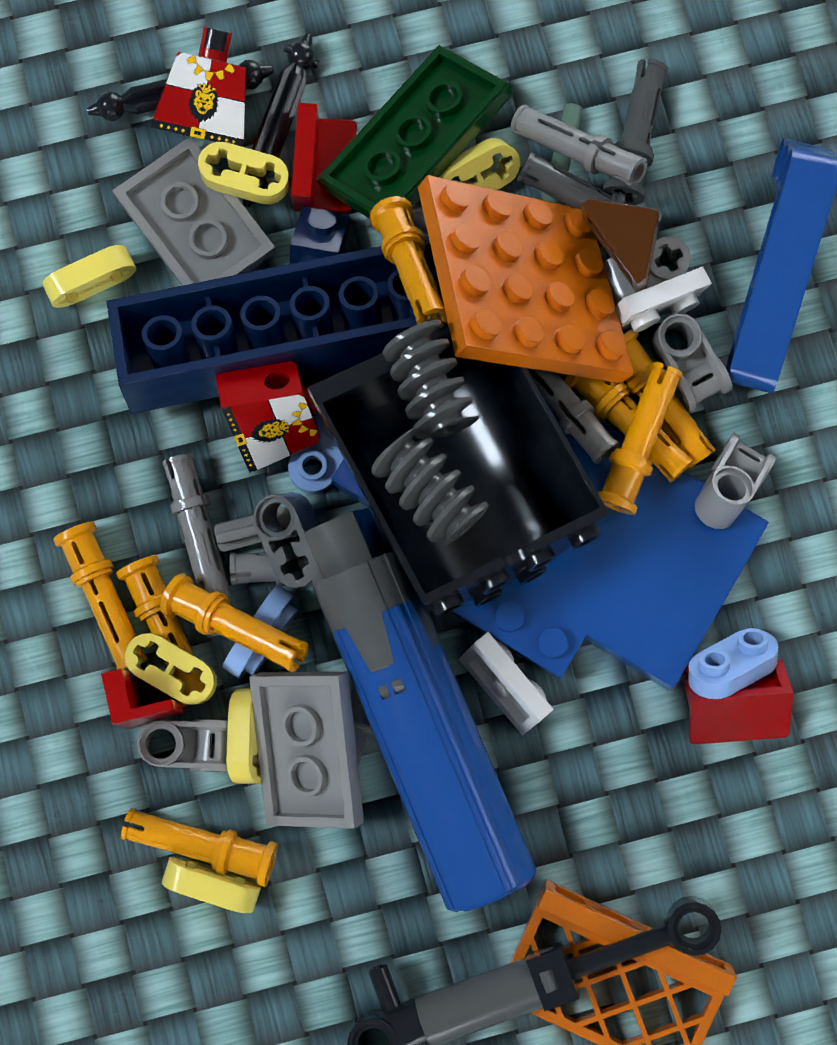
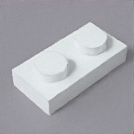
[615,267,712,333]
[459,632,554,736]

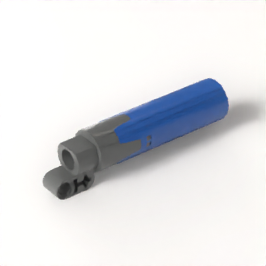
[253,492,537,912]

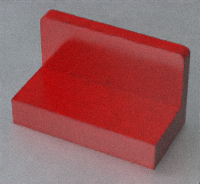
[291,103,357,214]
[683,660,794,745]
[101,669,186,729]

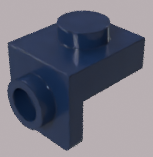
[290,206,350,264]

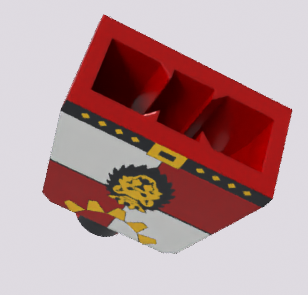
[151,27,246,147]
[215,361,321,473]

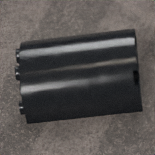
[308,323,610,617]

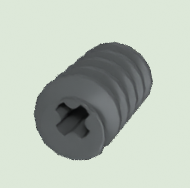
[382,319,479,439]
[372,428,489,546]

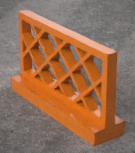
[510,879,737,1045]

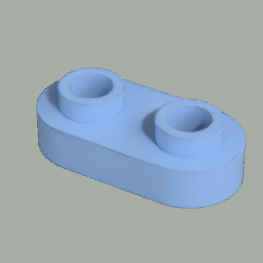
[288,413,344,494]
[222,585,298,679]
[688,628,778,699]

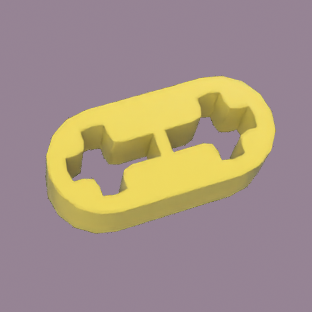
[439,138,521,190]
[198,142,289,205]
[42,245,136,308]
[125,633,217,705]
[226,688,261,784]
[162,856,261,913]

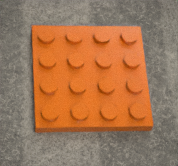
[418,175,634,383]

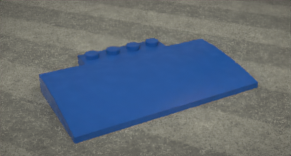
[331,411,769,690]

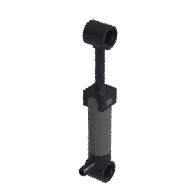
[347,896,722,1045]

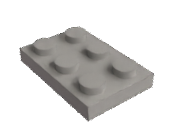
[112,136,276,286]
[249,671,364,829]

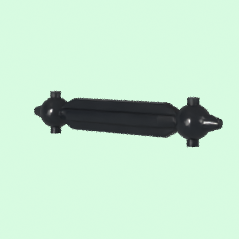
[239,33,320,208]
[87,60,274,121]

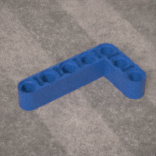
[726,138,837,393]

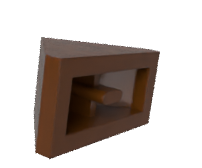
[581,199,659,292]

